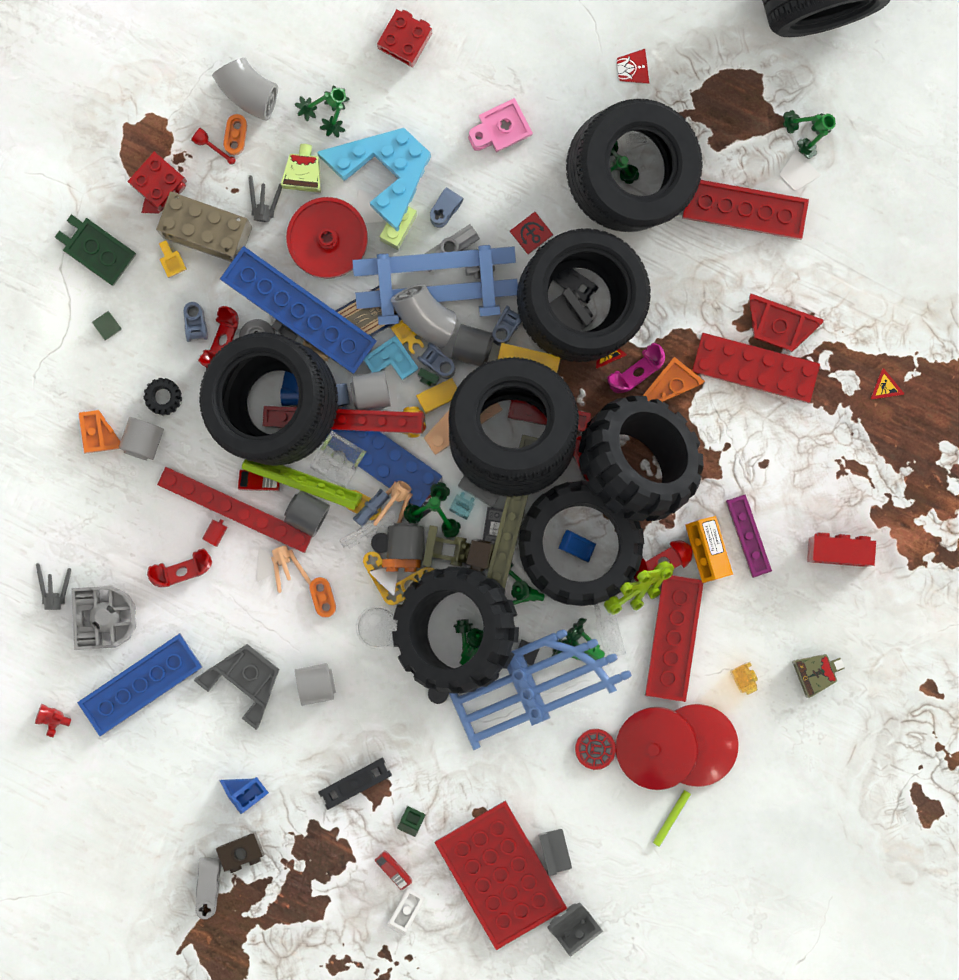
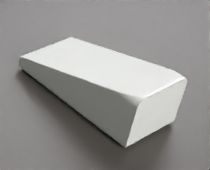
[387,888,425,936]

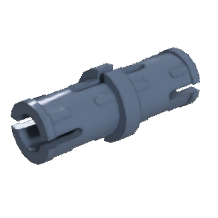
[353,488,390,527]

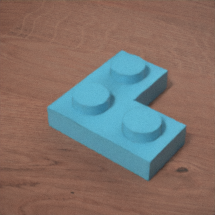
[364,335,419,381]

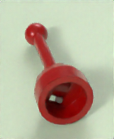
[191,127,236,165]

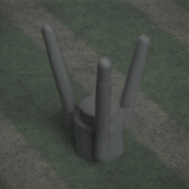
[249,175,282,222]
[36,563,71,610]

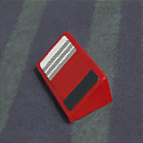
[238,470,280,491]
[375,850,413,890]

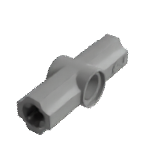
[425,224,480,272]

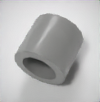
[350,371,391,410]
[119,417,164,461]
[295,663,336,706]

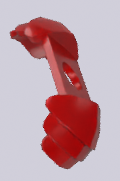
[198,306,239,368]
[634,540,693,585]
[147,548,212,587]

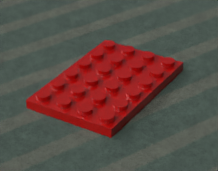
[434,800,567,950]

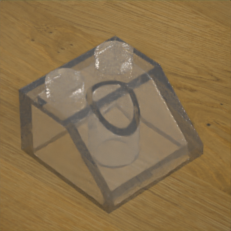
[310,431,366,488]

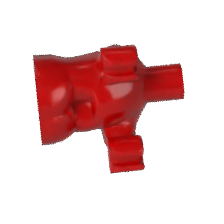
[34,704,71,738]

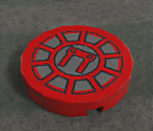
[575,729,616,770]

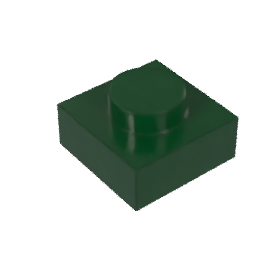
[417,368,440,387]

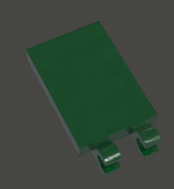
[55,214,136,286]

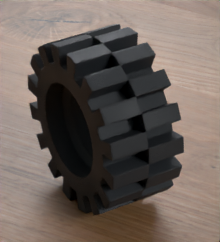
[143,378,182,416]

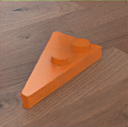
[643,357,705,402]

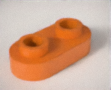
[223,114,248,155]
[382,559,421,572]
[310,577,336,617]

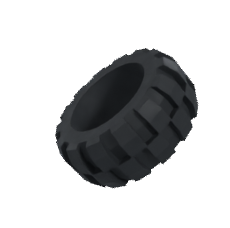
[579,396,704,521]
[518,480,645,606]
[392,566,519,694]

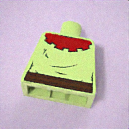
[281,144,321,193]

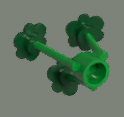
[783,110,836,159]

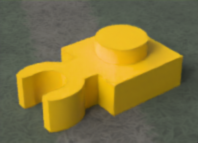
[391,320,424,355]

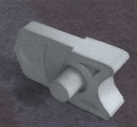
[465,265,495,279]

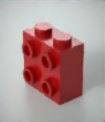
[377,9,432,68]
[127,151,187,212]

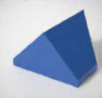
[219,777,269,814]

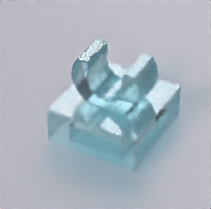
[449,492,475,520]

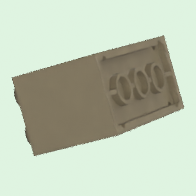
[156,191,252,262]

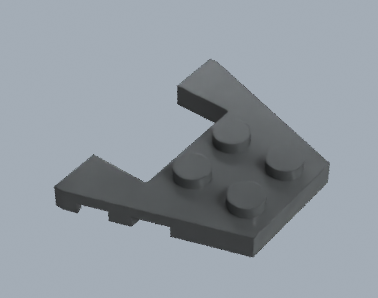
[194,644,280,730]

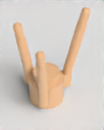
[373,480,413,526]
[271,545,312,593]

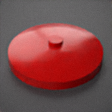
[286,197,368,279]
[675,704,739,787]
[616,707,698,790]

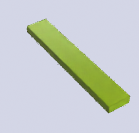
[241,459,362,510]

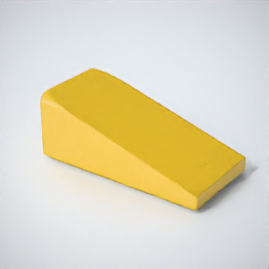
[416,378,457,414]

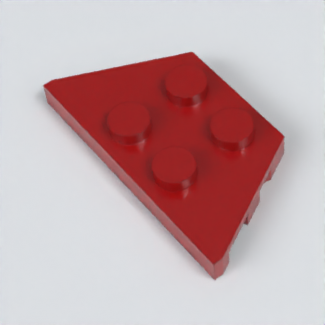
[749,294,824,352]

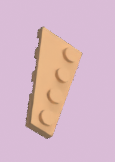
[424,403,502,455]

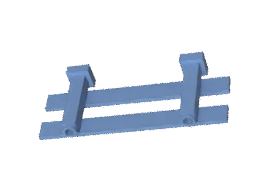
[352,245,518,325]

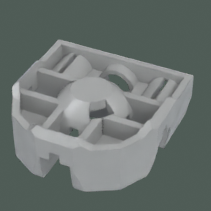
[71,586,136,650]

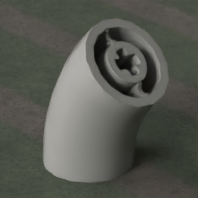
[212,58,278,121]
[391,284,456,348]

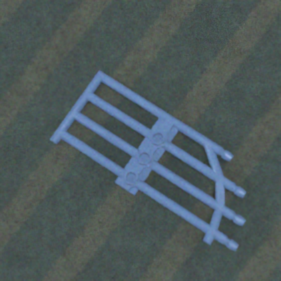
[449,629,632,750]

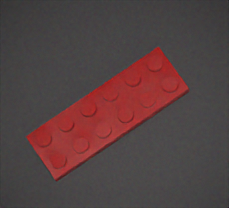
[682,180,809,240]
[692,333,820,403]
[645,575,704,702]

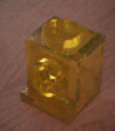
[730,662,758,695]

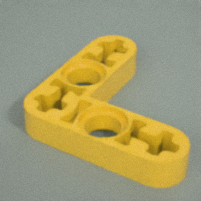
[363,552,434,605]

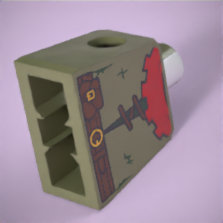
[792,654,845,698]

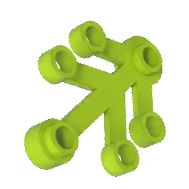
[604,561,674,615]

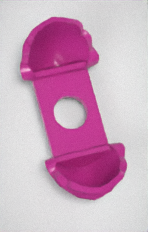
[607,343,665,393]

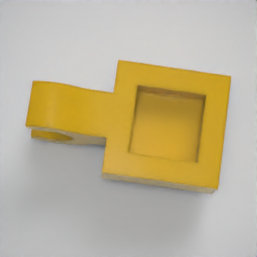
[159,240,187,278]

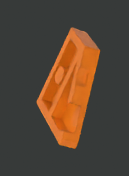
[79,410,121,454]

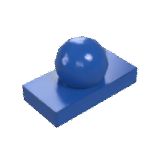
[558,530,596,563]

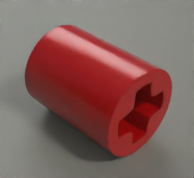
[202,519,228,547]

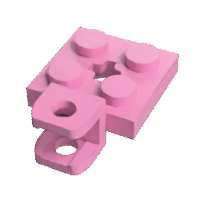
[468,98,533,153]

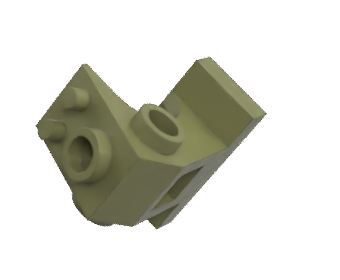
[422,525,471,567]

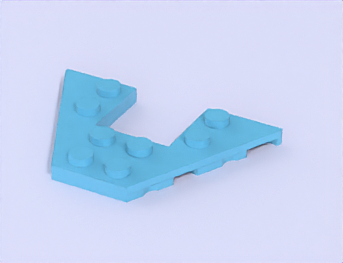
[317,128,431,232]

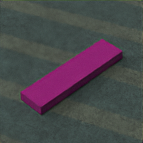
[726,494,772,578]

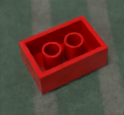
[807,533,876,567]

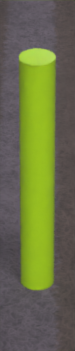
[652,790,691,847]

